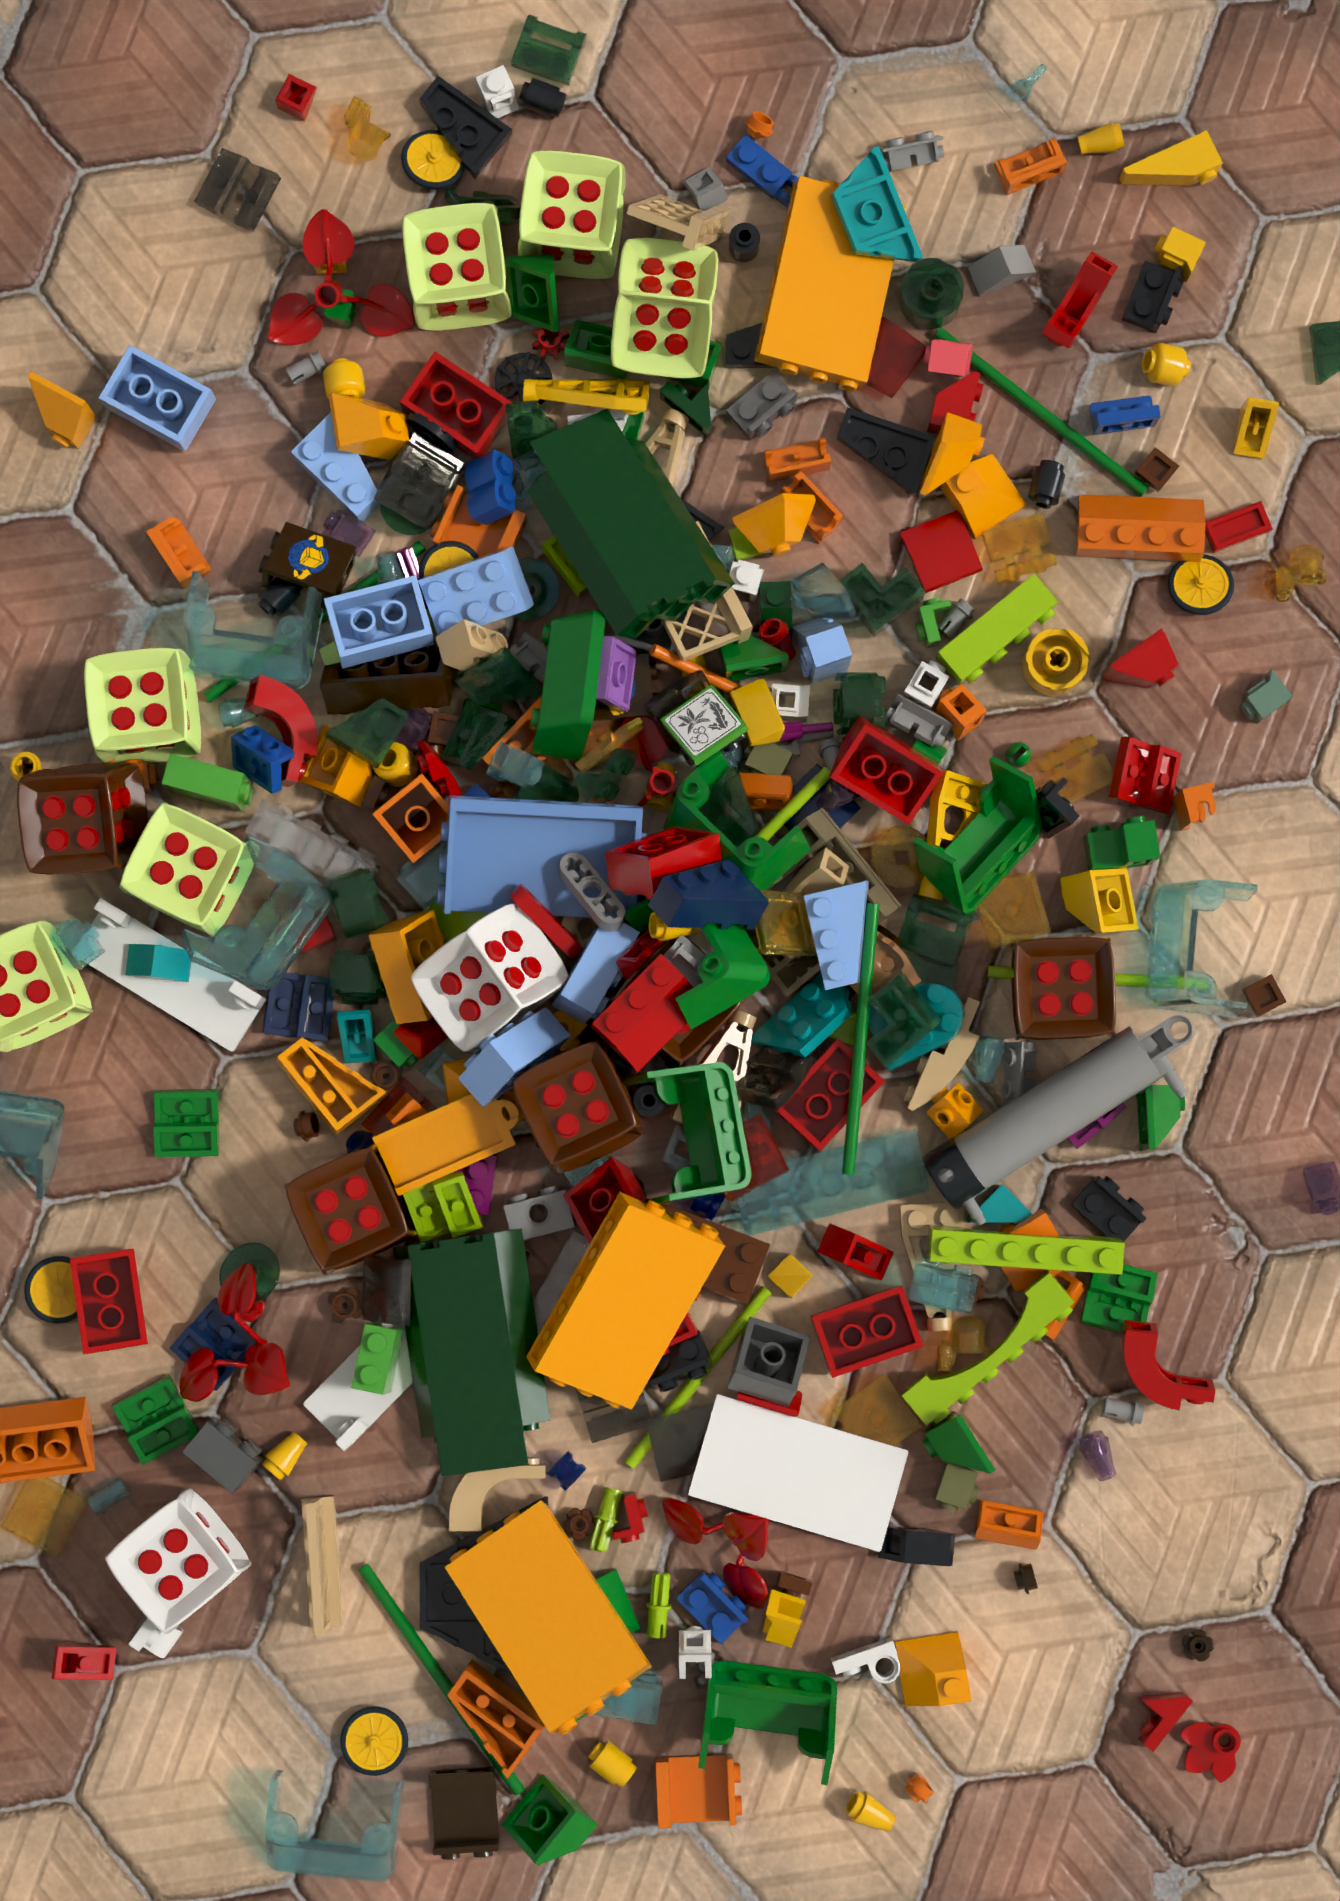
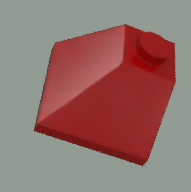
[1102,628,1179,688]

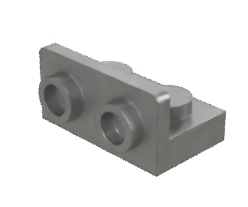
[726,371,798,441]

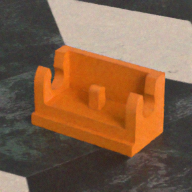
[994,137,1067,195]
[762,437,831,483]
[779,471,843,544]
[146,516,213,589]
[1172,782,1216,831]

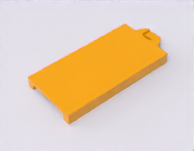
[372,1094,519,1196]

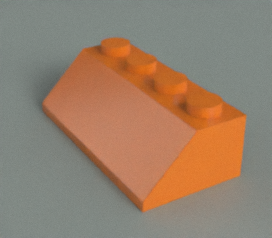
[1075,494,1206,562]
[0,1397,96,1483]

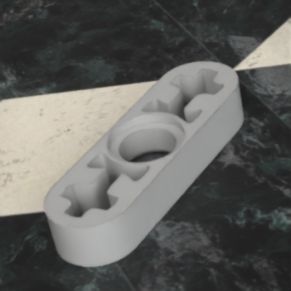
[559,853,625,932]

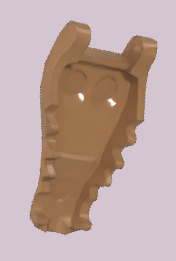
[850,925,922,1015]

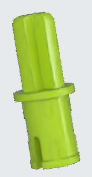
[589,1487,624,1552]
[646,1572,671,1638]

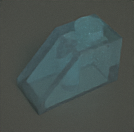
[791,563,856,618]

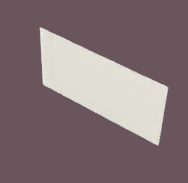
[688,1394,908,1552]

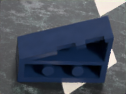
[648,859,770,930]

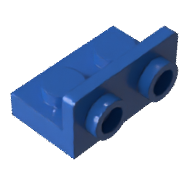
[1089,396,1161,435]
[231,725,294,794]
[676,1570,749,1644]

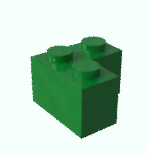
[1083,816,1160,871]

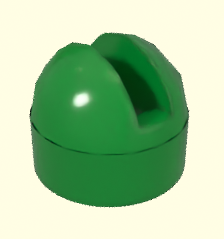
[1005,742,1031,768]

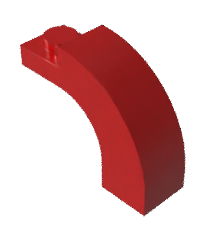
[1042,251,1119,349]
[243,675,318,787]
[1122,1320,1216,1411]

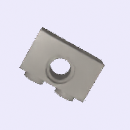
[504,1185,576,1240]

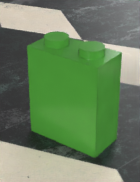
[161,753,255,812]
[351,1323,404,1395]

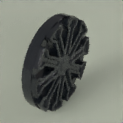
[406,411,458,454]

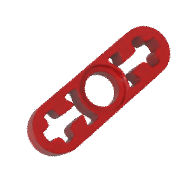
[509,884,584,960]

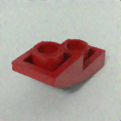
[416,740,462,799]

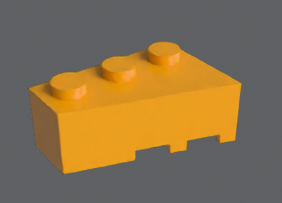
[277,1037,387,1136]

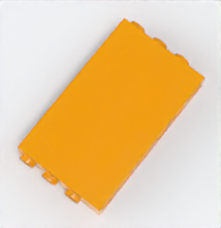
[754,176,906,391]
[526,1192,725,1410]
[445,1500,652,1736]

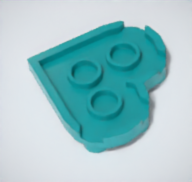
[868,976,965,1071]

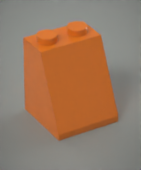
[373,773,448,863]

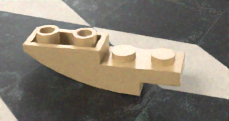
[903,997,980,1112]

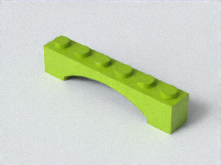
[927,1225,1125,1275]
[902,1270,1074,1426]

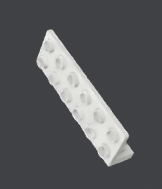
[74,898,267,1052]
[304,1304,413,1451]

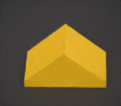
[1233,397,1279,459]

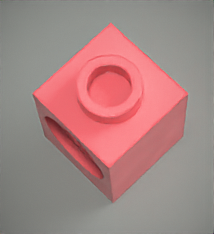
[924,339,973,376]

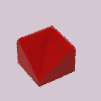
[275,74,317,121]

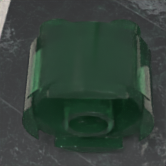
[899,258,964,329]
[832,672,887,735]
[325,867,388,939]
[327,949,389,1005]

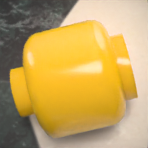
[1142,343,1191,386]
[323,358,365,399]
[372,742,418,787]

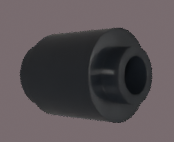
[519,78,567,118]
[729,223,760,262]
[1028,460,1065,509]
[258,577,304,617]
[633,1085,665,1118]

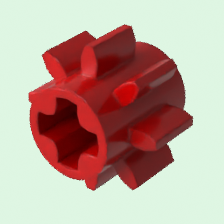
[532,324,569,360]

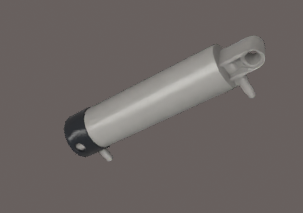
[923,1015,1195,1226]

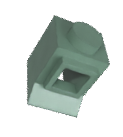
[1240,669,1293,724]

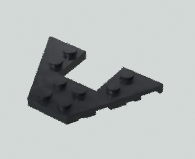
[420,1496,548,1676]

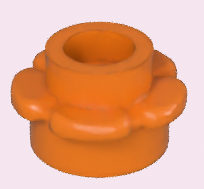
[745,111,774,139]
[905,1772,934,1804]

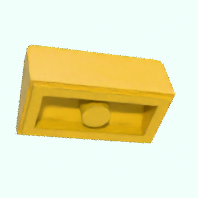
[729,679,785,746]

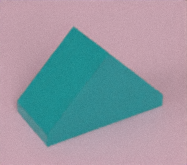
[125,944,193,982]
[337,1009,376,1064]
[968,1184,1033,1223]

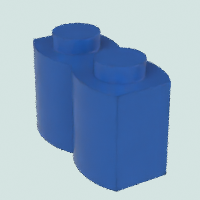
[465,450,516,525]

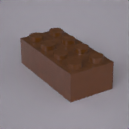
[660,1203,770,1306]

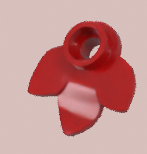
[1180,1722,1241,1783]

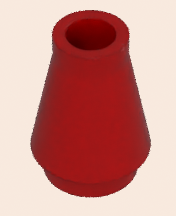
[759,618,796,661]

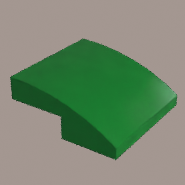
[153,1089,219,1157]
[1080,1264,1158,1334]
[112,1374,199,1465]

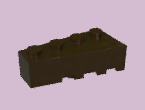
[319,647,458,715]

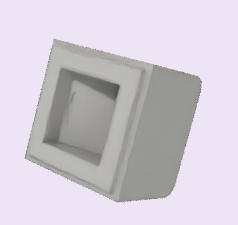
[683,167,728,211]

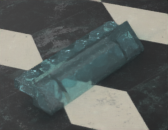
[734,1129,930,1236]

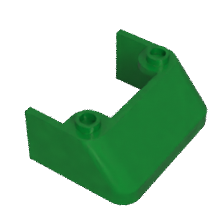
[530,610,606,761]
[663,751,811,894]
[913,756,1042,914]
[625,899,770,1029]
[624,1062,752,1204]
[698,1661,837,1785]

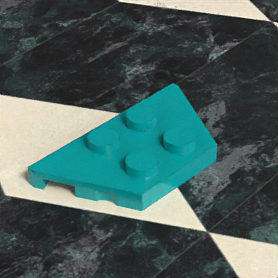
[830,145,923,262]
[751,972,852,1058]

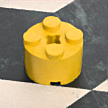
[1022,628,1089,697]

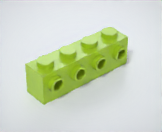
[936,573,1058,686]

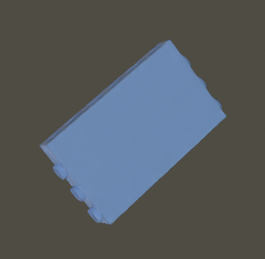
[437,795,647,919]

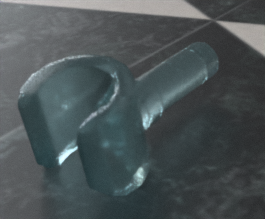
[1013,64,1047,101]

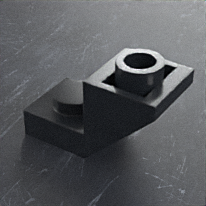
[878,1525,955,1566]

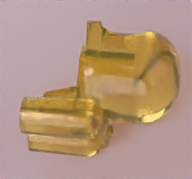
[344,96,391,161]
[1276,544,1327,602]
[937,1316,989,1371]

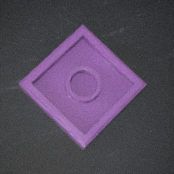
[596,636,637,712]

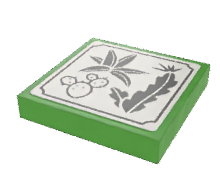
[660,684,748,766]

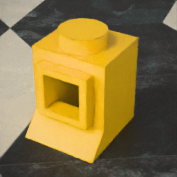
[1154,227,1206,282]
[763,1589,806,1648]

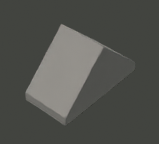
[967,245,1036,297]

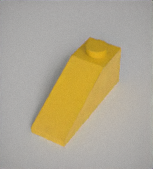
[1119,130,1223,186]

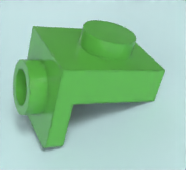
[915,597,951,649]

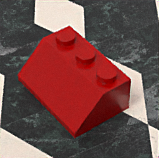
[829,715,944,825]
[591,954,693,1073]

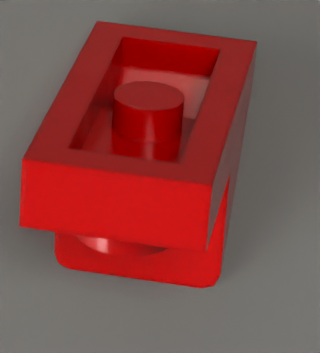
[51,1641,117,1680]
[1138,1692,1193,1752]

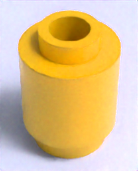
[588,1740,637,1788]

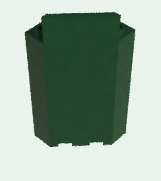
[527,409,735,639]
[393,1228,551,1476]

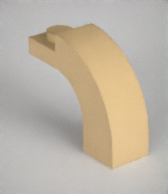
[765,847,849,959]
[449,1457,547,1531]

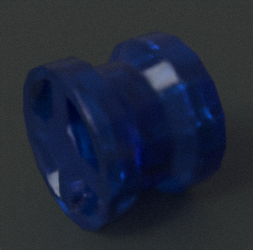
[690,1192,727,1221]
[546,1450,587,1491]

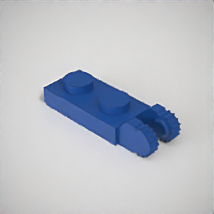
[726,134,798,208]

